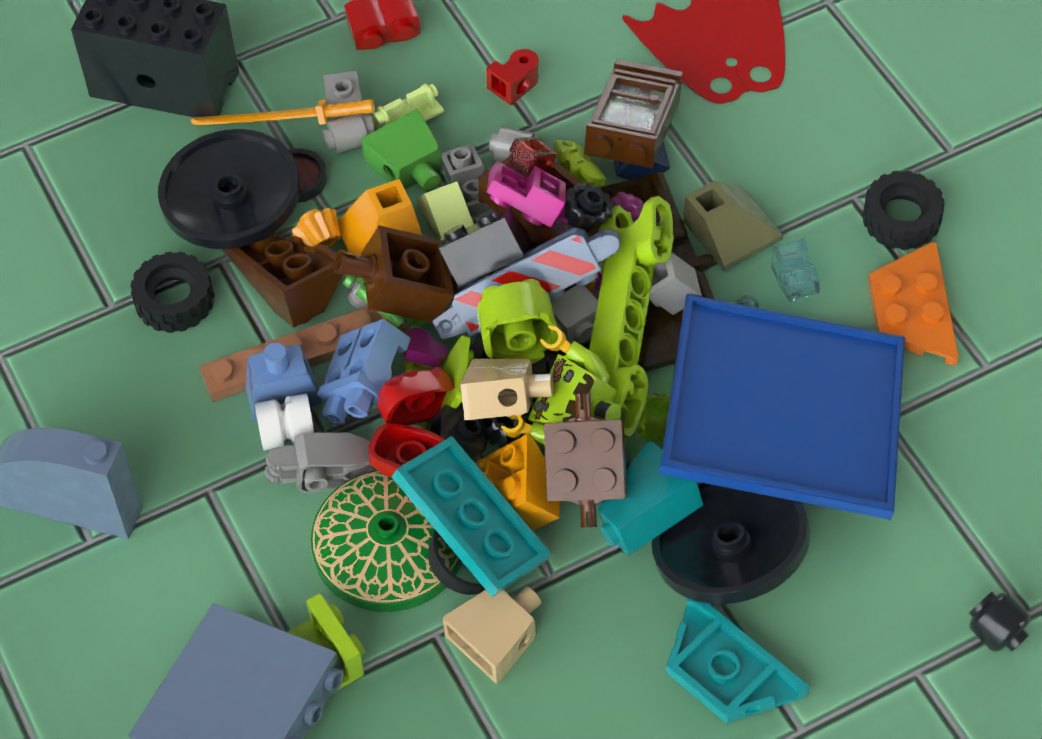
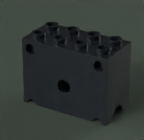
[71,0,239,117]

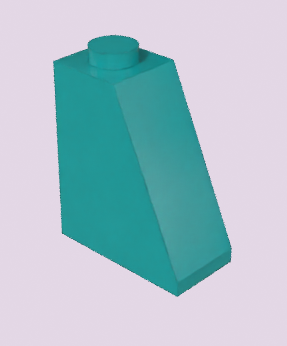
[598,440,703,556]

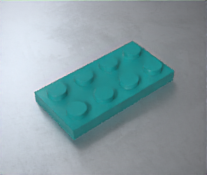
[392,436,552,598]

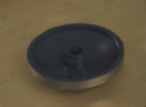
[158,129,300,249]
[652,483,810,604]

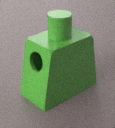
[361,109,442,192]

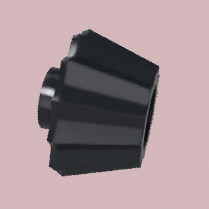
[564,183,614,232]

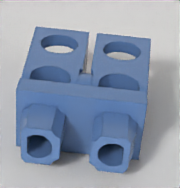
[317,319,411,426]

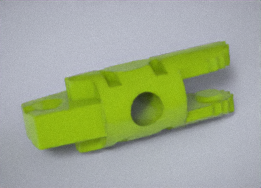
[553,140,607,187]

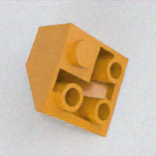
[338,179,422,255]
[475,434,560,531]

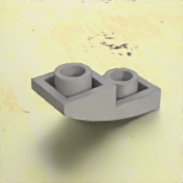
[441,143,492,216]

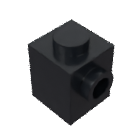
[427,404,488,460]

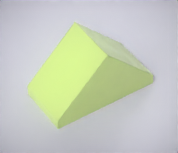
[416,181,474,240]

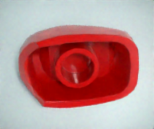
[377,366,454,425]
[368,423,445,478]

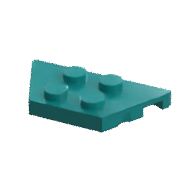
[666,598,810,724]

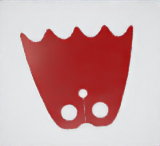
[622,0,785,104]

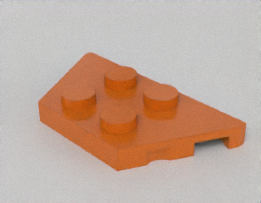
[868,242,959,365]

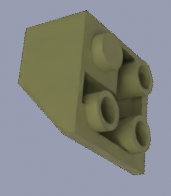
[683,181,783,270]

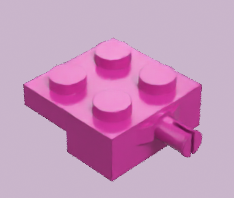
[487,160,572,227]

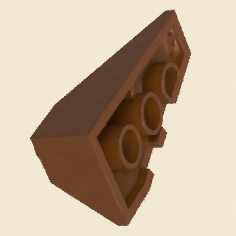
[222,232,343,328]

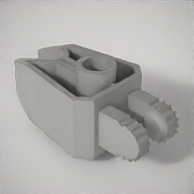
[265,433,373,494]

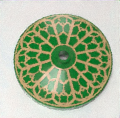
[311,470,463,612]

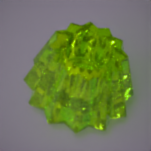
[636,392,670,444]

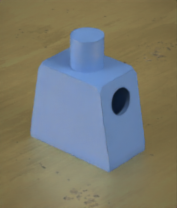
[245,343,322,421]

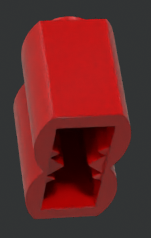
[344,0,421,50]

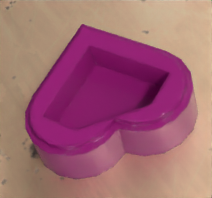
[404,327,448,367]

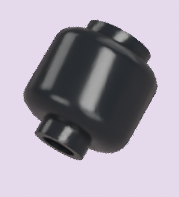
[969,592,1030,652]

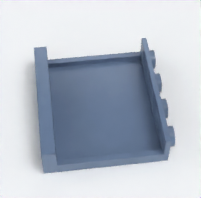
[128,603,344,739]

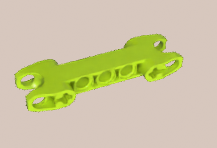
[589,196,674,438]

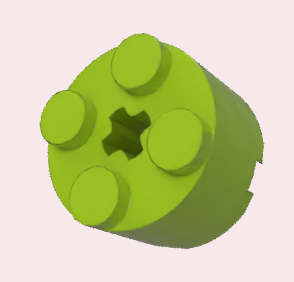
[477,279,558,364]

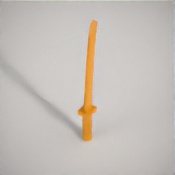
[191,99,375,125]

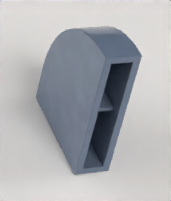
[0,428,143,539]

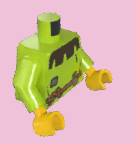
[501,326,622,445]

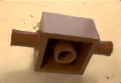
[333,225,458,323]

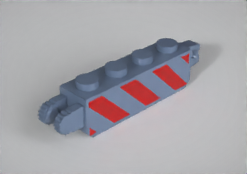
[432,227,621,340]

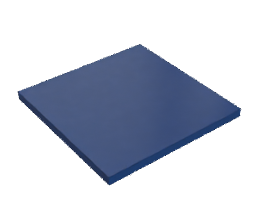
[659,294,905,520]

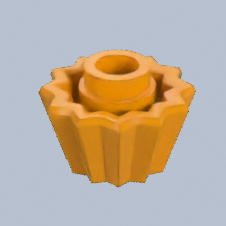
[292,208,341,248]

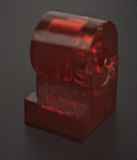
[506,137,558,178]

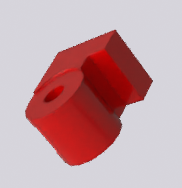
[486,49,539,105]

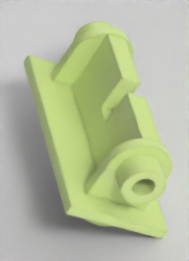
[370,83,445,130]

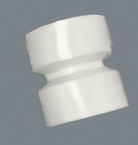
[255,393,314,451]

